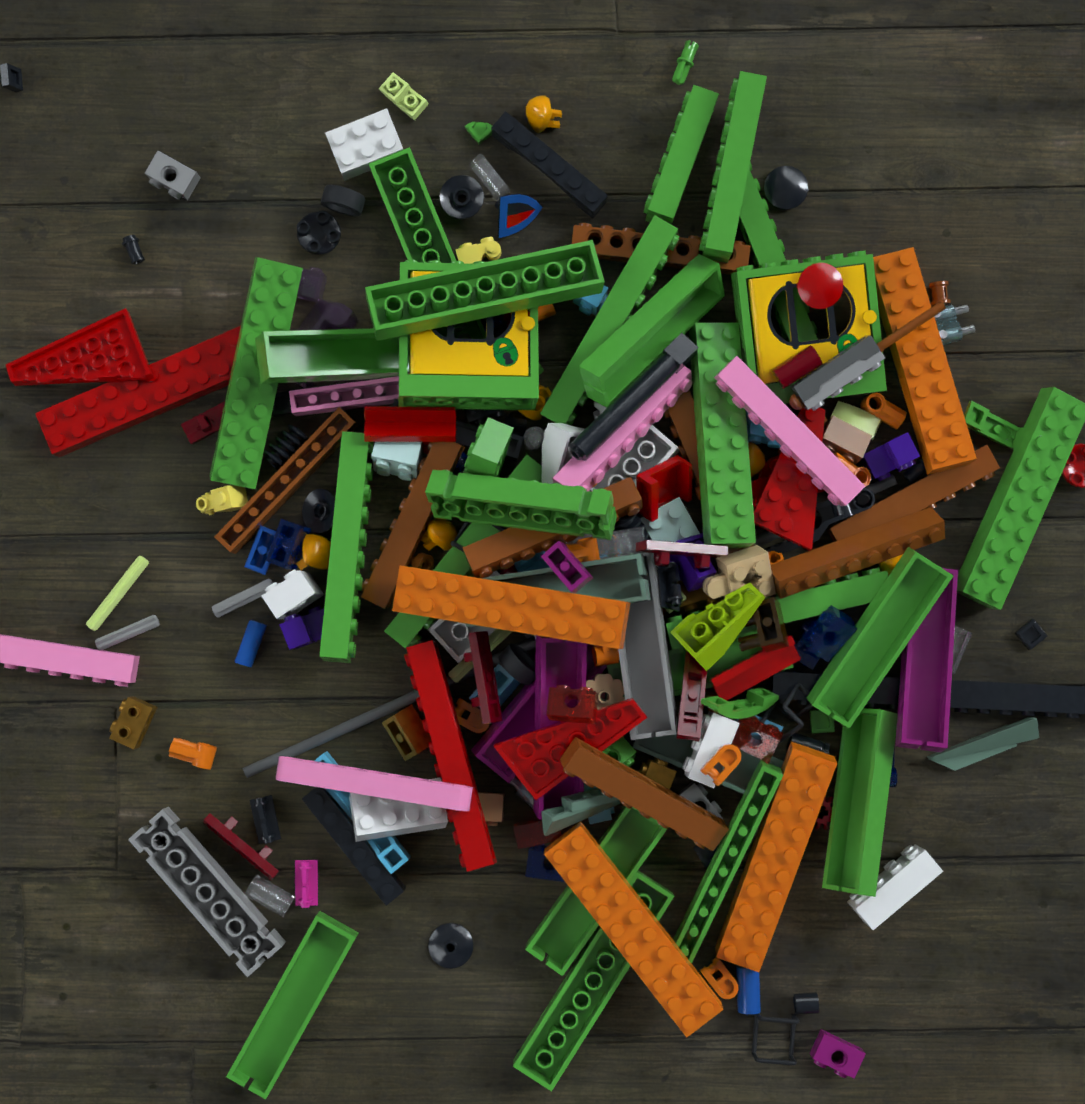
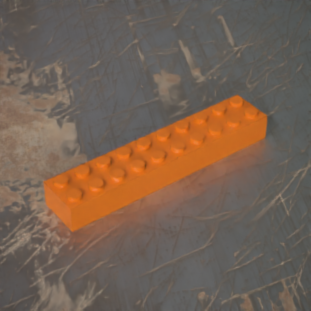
[873,247,977,475]
[392,565,630,649]
[715,741,837,972]
[544,821,723,1038]

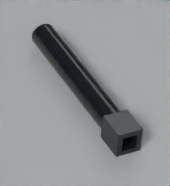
[570,333,698,461]

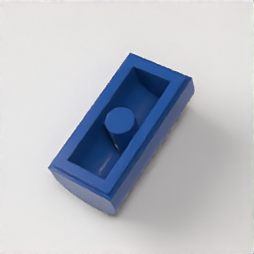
[244,525,282,575]
[235,620,267,668]
[736,965,761,1014]

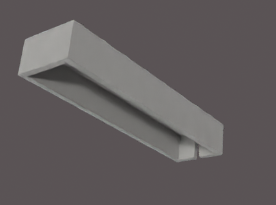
[606,552,678,740]

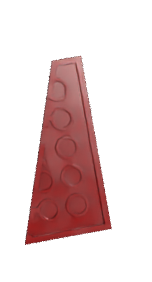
[754,407,825,551]
[493,698,647,800]

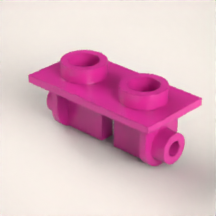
[295,860,318,908]

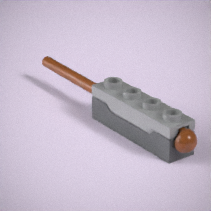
[789,301,946,411]

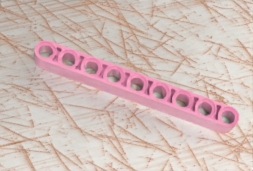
[276,756,473,811]

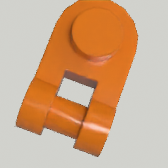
[455,698,490,733]
[700,744,742,786]
[700,958,739,999]

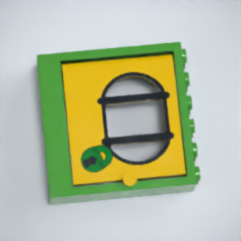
[731,250,887,404]
[399,259,539,410]

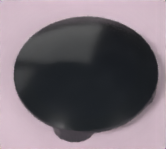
[764,166,808,211]
[297,210,341,255]

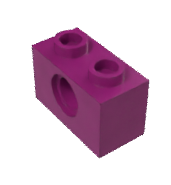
[541,541,593,593]
[810,1029,866,1079]

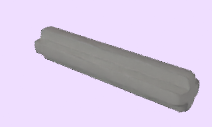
[212,579,273,618]
[95,615,160,650]

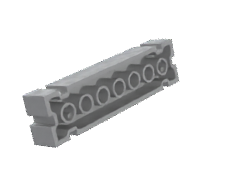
[128,806,286,977]

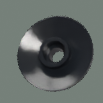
[440,175,484,219]
[302,489,335,533]
[428,923,473,969]

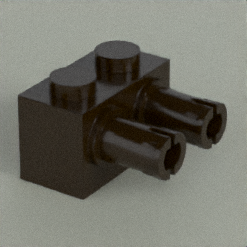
[738,597,789,652]

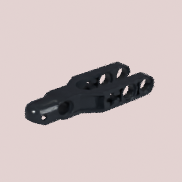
[755,488,875,554]

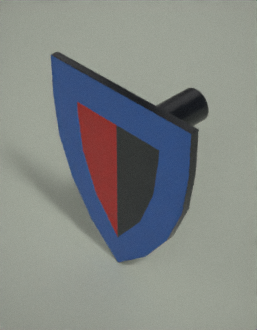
[495,193,543,238]

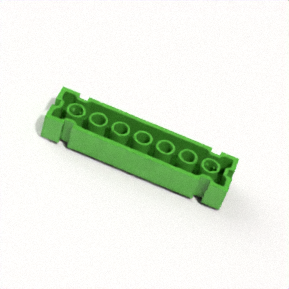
[425,470,617,540]

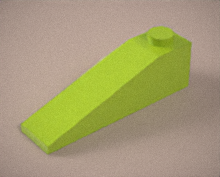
[670,583,765,671]

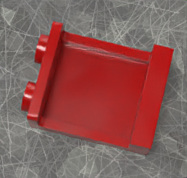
[636,455,692,522]

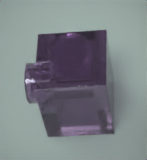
[297,267,327,303]

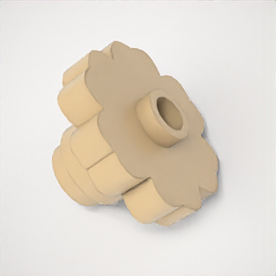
[586,674,625,713]

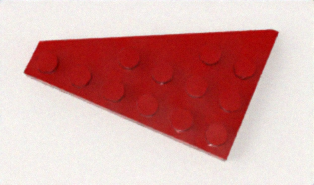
[6,308,154,386]

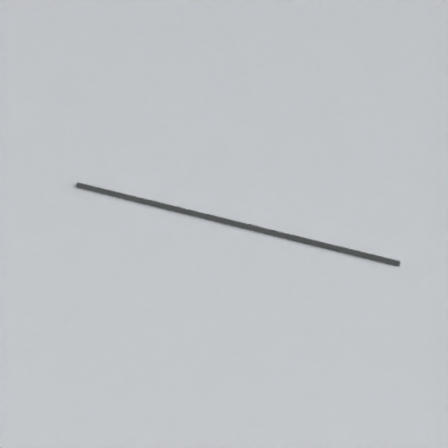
[243,474,897,778]

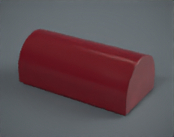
[771,345,823,389]

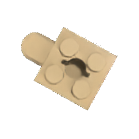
[703,545,776,599]

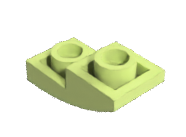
[379,73,429,120]
[831,401,881,440]

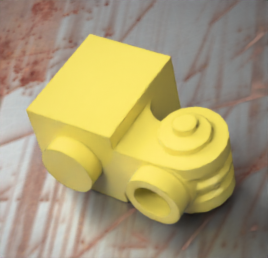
[455,237,501,264]
[196,485,248,515]

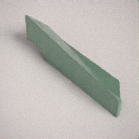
[927,717,1039,771]
[541,788,621,836]

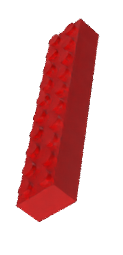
[35,326,241,457]
[404,640,497,872]

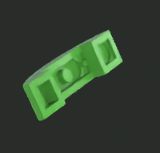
[964,401,1025,450]
[701,688,779,719]

